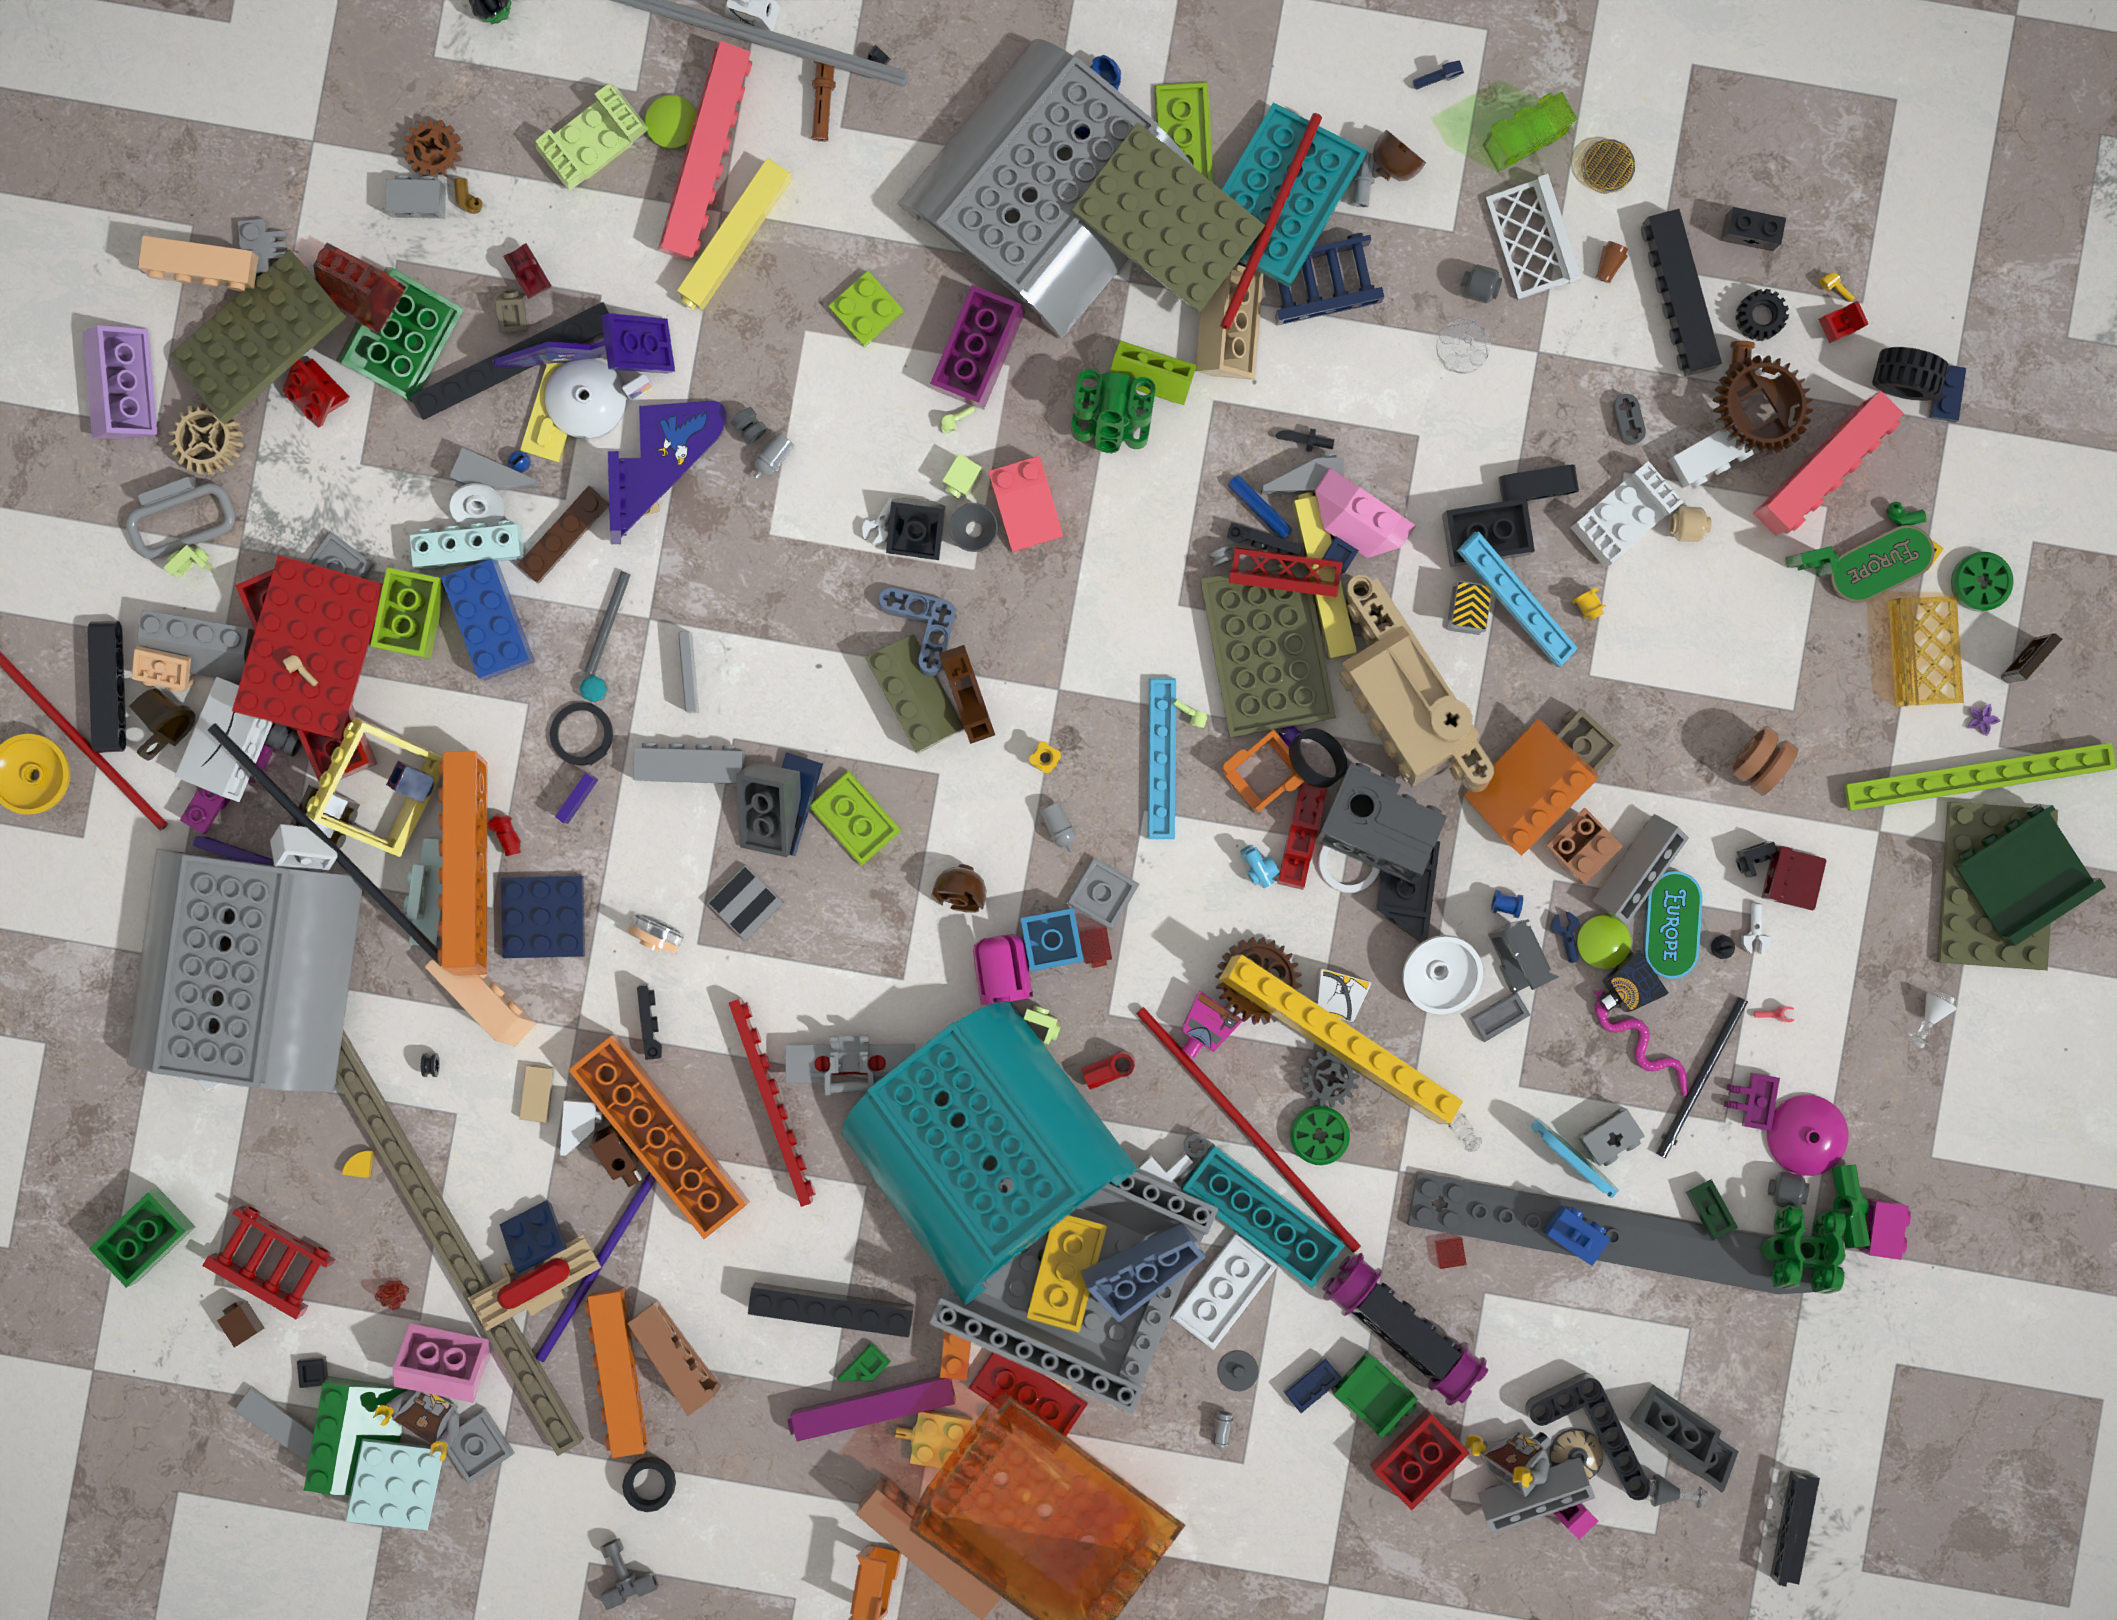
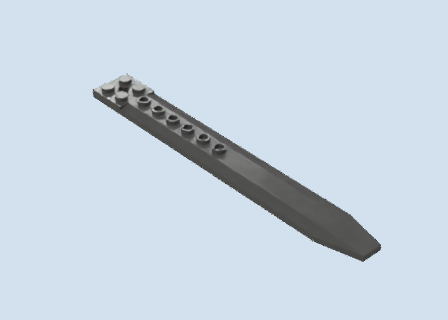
[1407,1172,1839,1294]

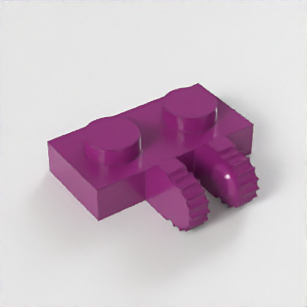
[1724,1073,1780,1131]

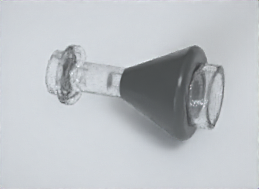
[1645,1474,1708,1508]

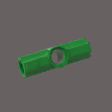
[1832,1164,1870,1249]

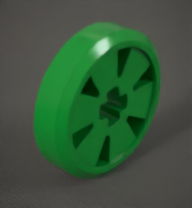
[1951,552,2014,612]
[1290,1105,1350,1165]

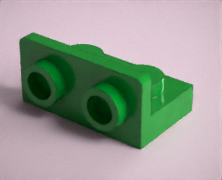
[1785,546,1840,576]

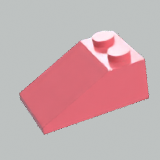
[988,456,1063,552]

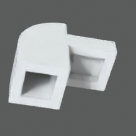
[1135,1152,1194,1191]

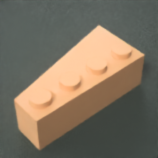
[138,236,258,291]
[425,959,537,1046]

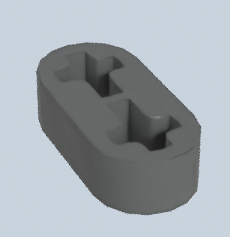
[1613,394,1646,446]

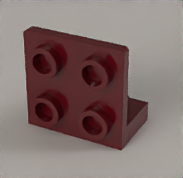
[1761,846,1827,911]

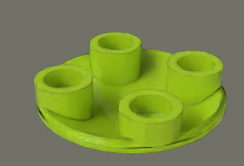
[645,95,696,150]
[1577,915,1631,969]

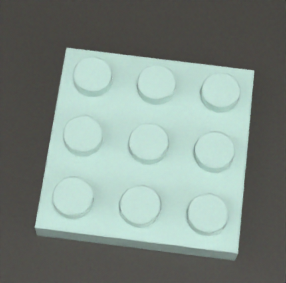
[345,1438,442,1530]

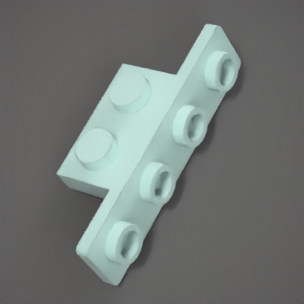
[404,838,443,946]

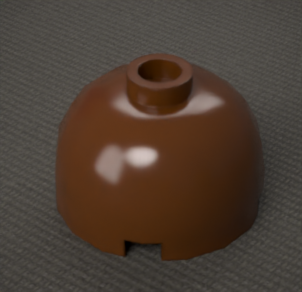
[1373,129,1426,181]
[931,864,987,913]

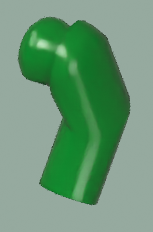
[1886,501,1927,526]

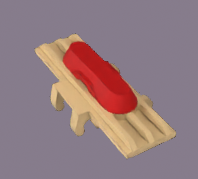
[468,1234,601,1331]

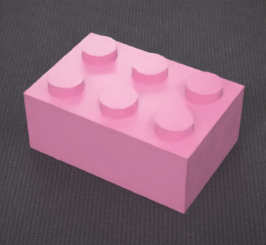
[393,1323,490,1403]

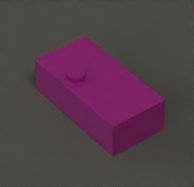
[930,285,1025,410]

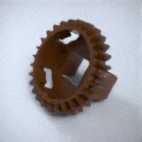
[1713,355,1813,456]

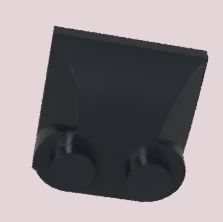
[886,498,946,560]

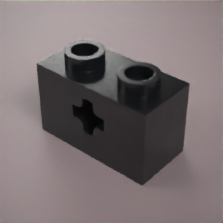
[1721,207,1786,251]

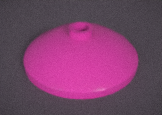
[1767,1095,1849,1176]

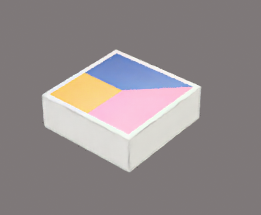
[622,373,653,400]

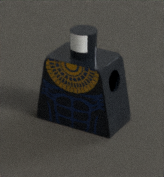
[1598,951,1669,1012]

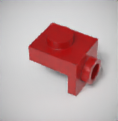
[1818,301,1868,343]

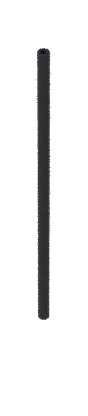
[207,723,442,967]

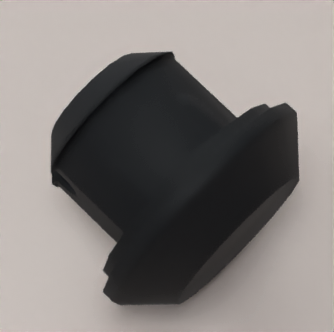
[1711,935,1735,959]

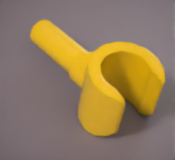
[1819,273,1855,302]

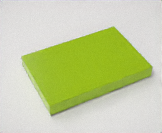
[810,770,902,866]

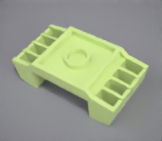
[535,83,649,191]

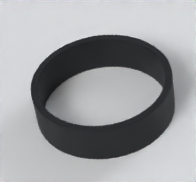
[1289,728,1347,788]

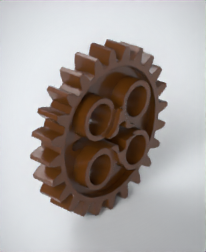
[1215,937,1302,1025]

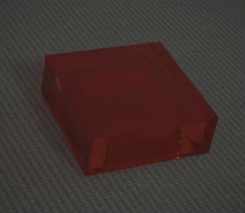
[1434,1237,1467,1269]

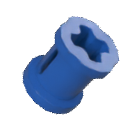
[1491,890,1523,918]

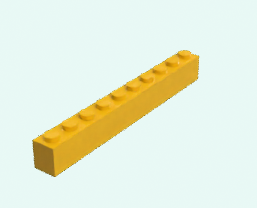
[1219,954,1463,1124]

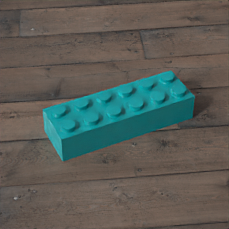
[1181,1143,1345,1288]

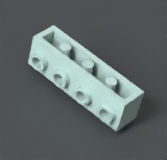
[410,520,525,570]

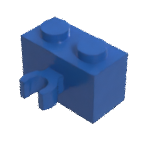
[1543,1205,1611,1266]

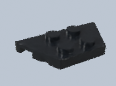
[1376,841,1440,943]

